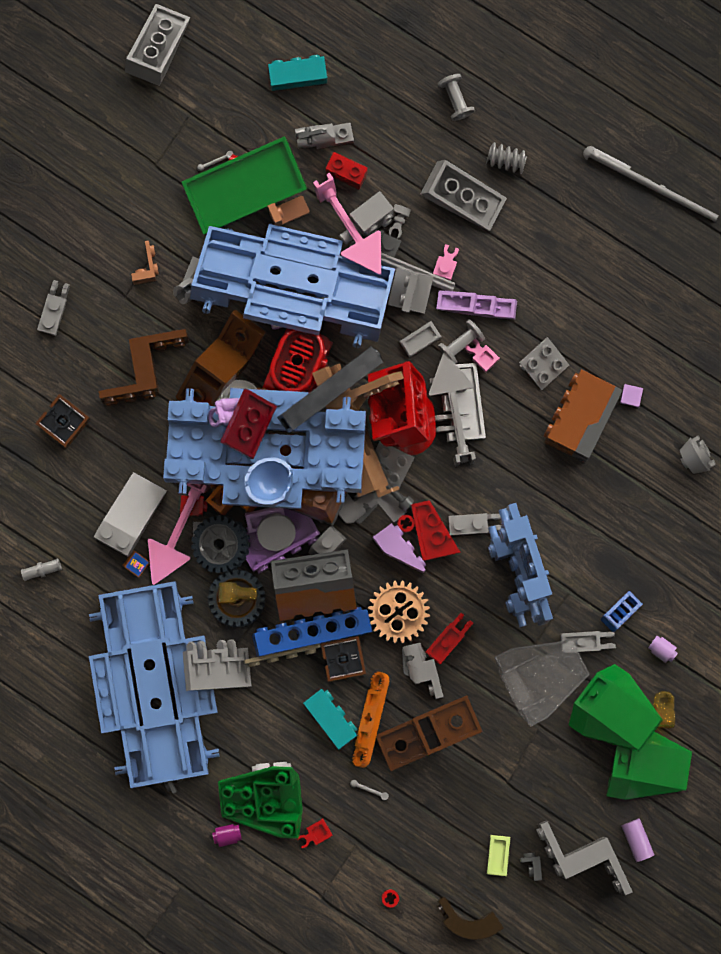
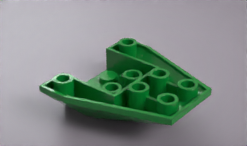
[569,664,663,751]
[606,732,692,800]
[218,766,303,839]

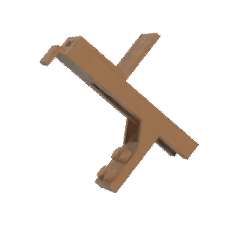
[312,364,404,498]

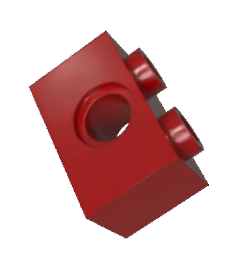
[326,152,368,190]

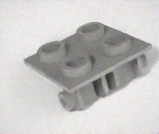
[519,337,569,390]
[375,442,415,488]

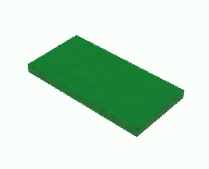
[182,136,308,234]

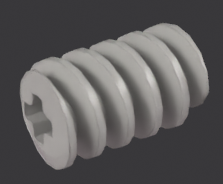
[486,142,527,174]

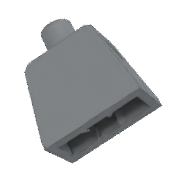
[308,526,347,555]

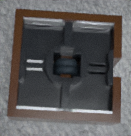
[35,394,91,449]
[320,636,366,682]

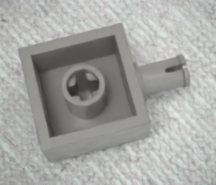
[339,191,394,245]

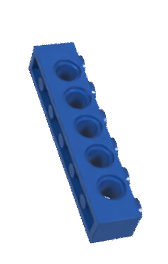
[252,607,372,657]

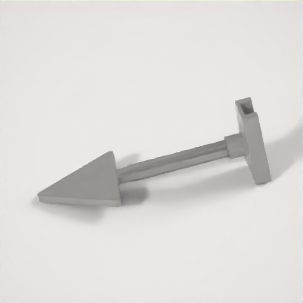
[429,352,476,467]

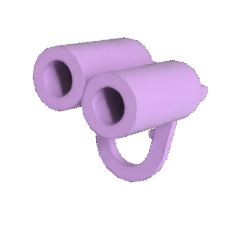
[208,398,240,427]

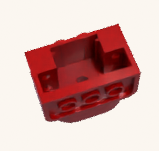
[263,328,333,393]
[368,361,436,455]

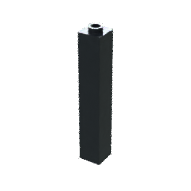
[277,347,383,433]

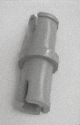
[21,558,62,581]

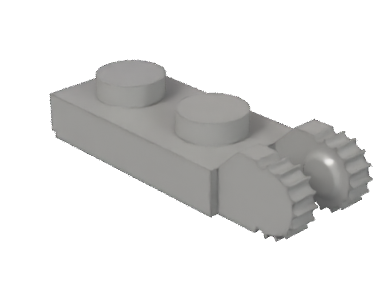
[37,280,70,336]
[448,513,501,536]
[560,631,616,653]

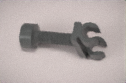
[373,463,414,512]

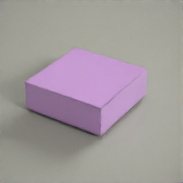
[620,384,643,408]

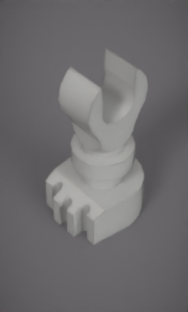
[389,204,411,239]

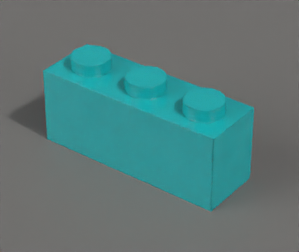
[268,55,327,91]
[303,689,358,750]

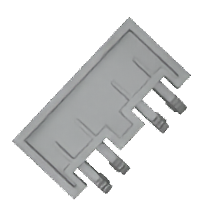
[430,363,486,442]
[183,640,252,691]

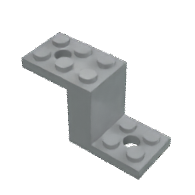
[536,821,633,895]

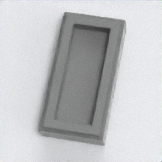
[399,321,441,358]

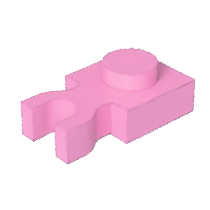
[433,244,459,281]
[465,338,500,373]

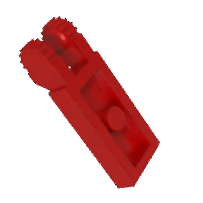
[425,613,473,665]

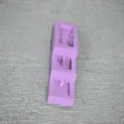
[436,291,517,320]

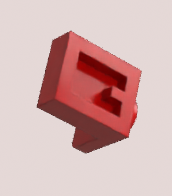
[180,495,208,517]

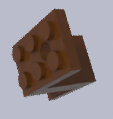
[176,309,266,406]
[98,329,189,406]
[376,695,483,771]

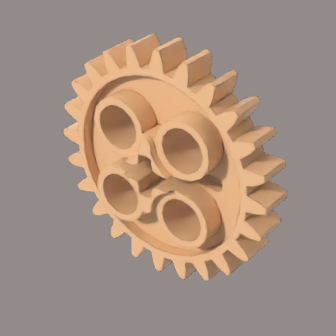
[368,581,430,643]

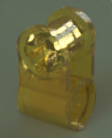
[654,691,675,728]

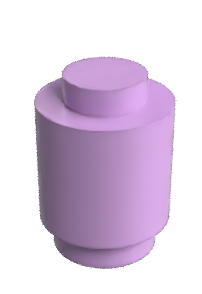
[648,636,678,663]

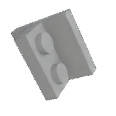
[388,267,434,314]

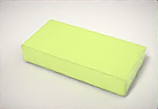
[487,835,510,876]

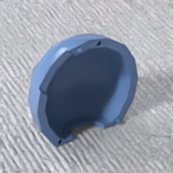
[244,458,293,506]

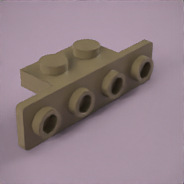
[243,630,320,667]

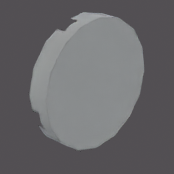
[257,513,296,551]

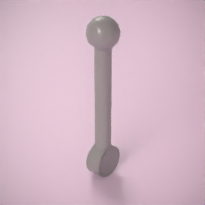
[197,151,233,171]
[350,780,389,800]

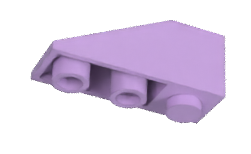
[373,523,426,573]

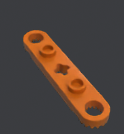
[352,672,389,768]

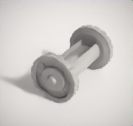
[437,74,475,121]
[438,320,485,364]

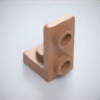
[268,196,310,226]
[131,240,159,285]

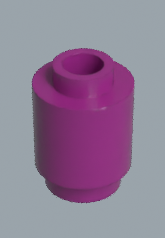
[212,824,242,847]

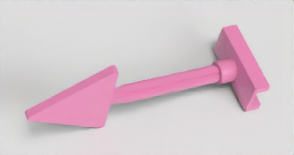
[313,173,381,275]
[148,484,210,585]

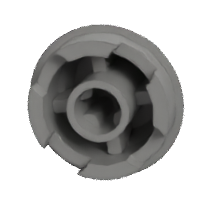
[680,435,716,474]

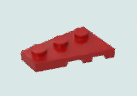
[411,500,461,561]

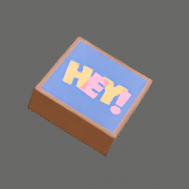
[122,550,150,577]

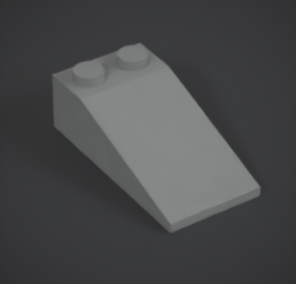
[125,4,190,86]
[420,160,507,231]
[94,472,167,557]

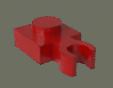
[297,819,333,848]

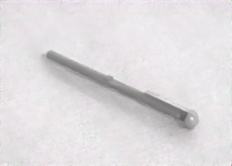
[583,146,719,222]

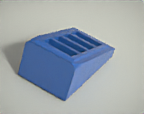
[601,591,643,632]

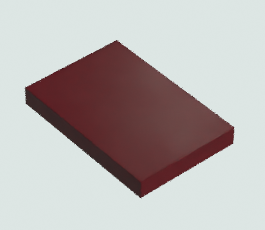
[220,389,277,459]

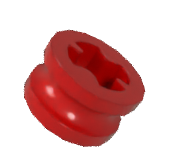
[397,515,415,533]
[381,889,399,907]

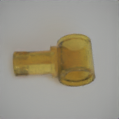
[218,582,257,603]

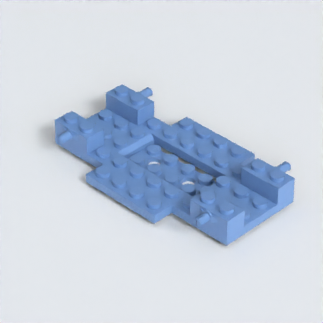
[190,224,395,348]
[163,388,366,509]
[488,503,553,628]
[89,582,220,788]

